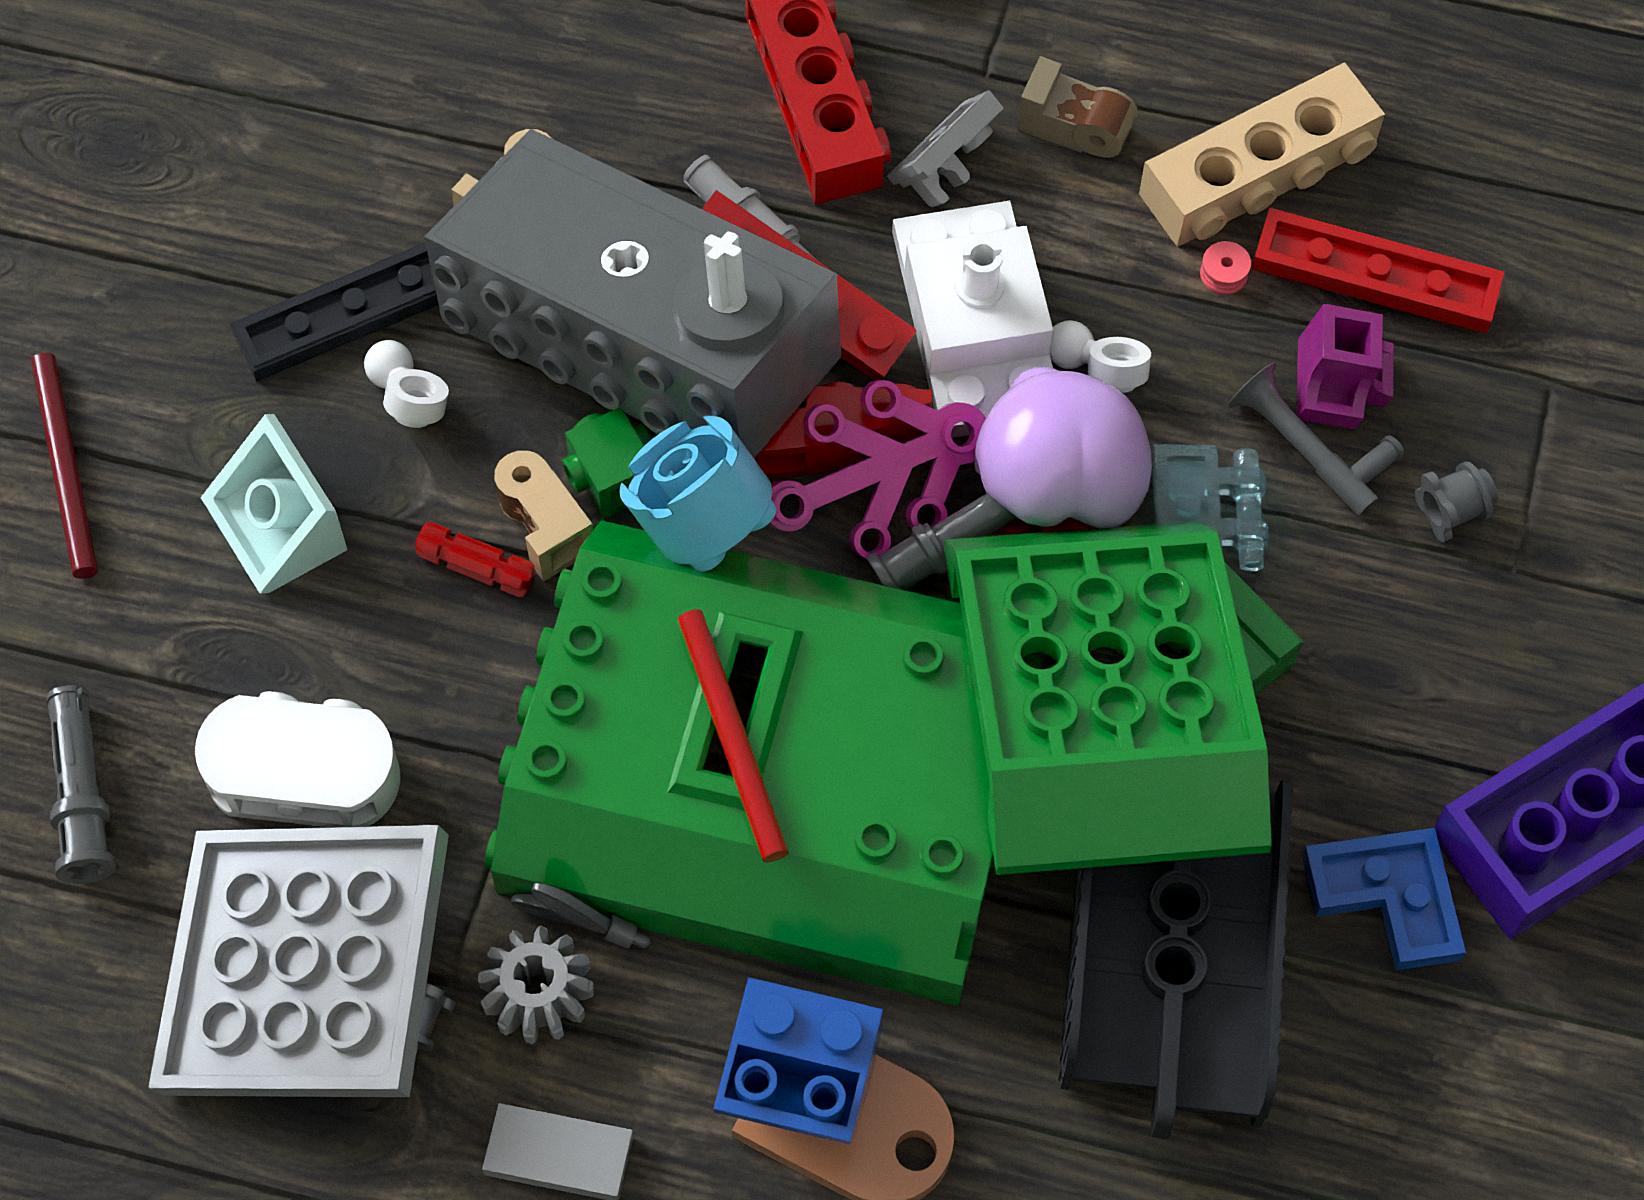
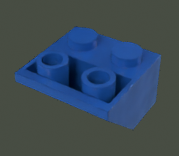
[713,977,883,1145]

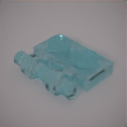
[1152,444,1270,571]

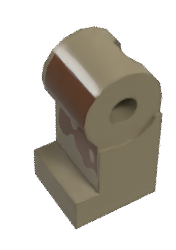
[1017,56,1138,158]

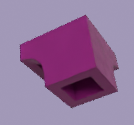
[1296,304,1394,430]

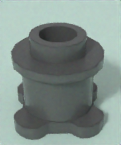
[1415,461,1498,543]

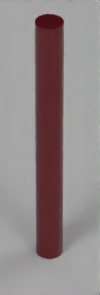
[31,353,98,579]

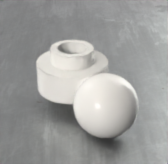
[1050,320,1151,393]
[364,340,449,428]

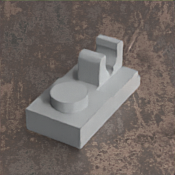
[887,90,1004,207]

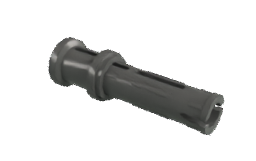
[866,493,1017,591]
[46,685,116,884]

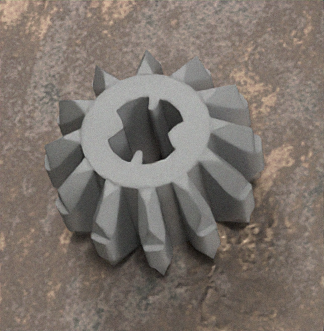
[478,925,594,1045]

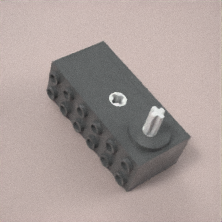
[424,129,841,458]

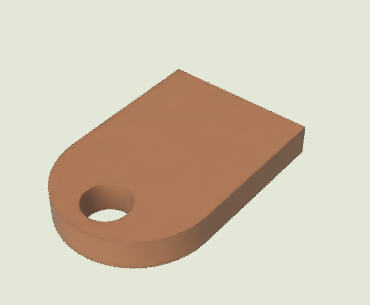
[732,1055,954,1200]

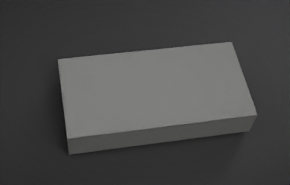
[482,1103,634,1200]

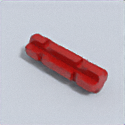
[415,522,536,597]

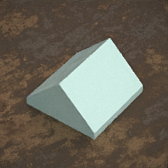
[201,414,347,594]

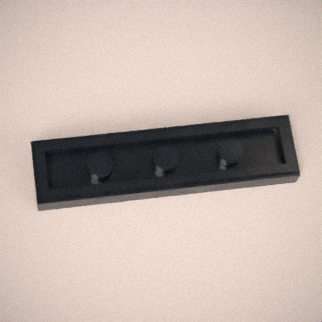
[230,242,439,382]

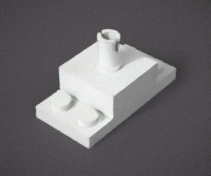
[892,200,1053,438]

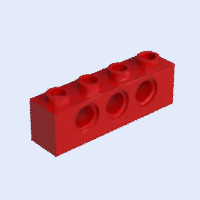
[745,0,891,205]

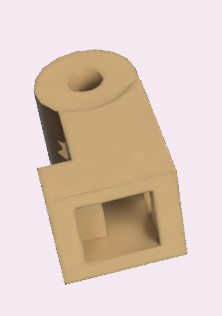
[494,451,593,582]

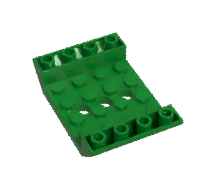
[944,521,1271,875]

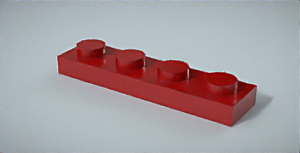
[702,190,917,381]
[1251,208,1505,334]

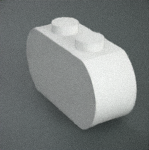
[195,692,400,828]

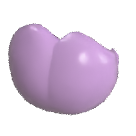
[975,367,1152,529]

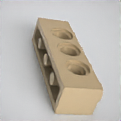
[1139,62,1385,247]

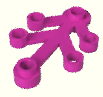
[769,380,986,558]

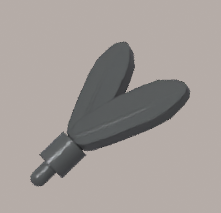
[511,883,651,949]

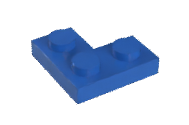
[1302,828,1466,970]

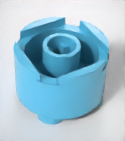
[620,416,777,572]

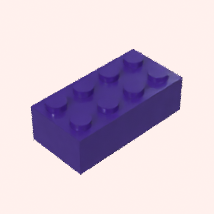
[1434,683,1644,940]

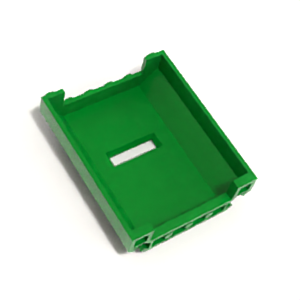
[484,520,1044,1006]

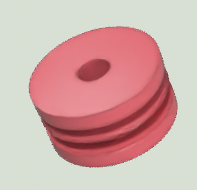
[1200,241,1251,295]

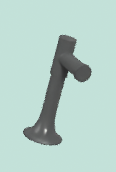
[1228,362,1405,517]

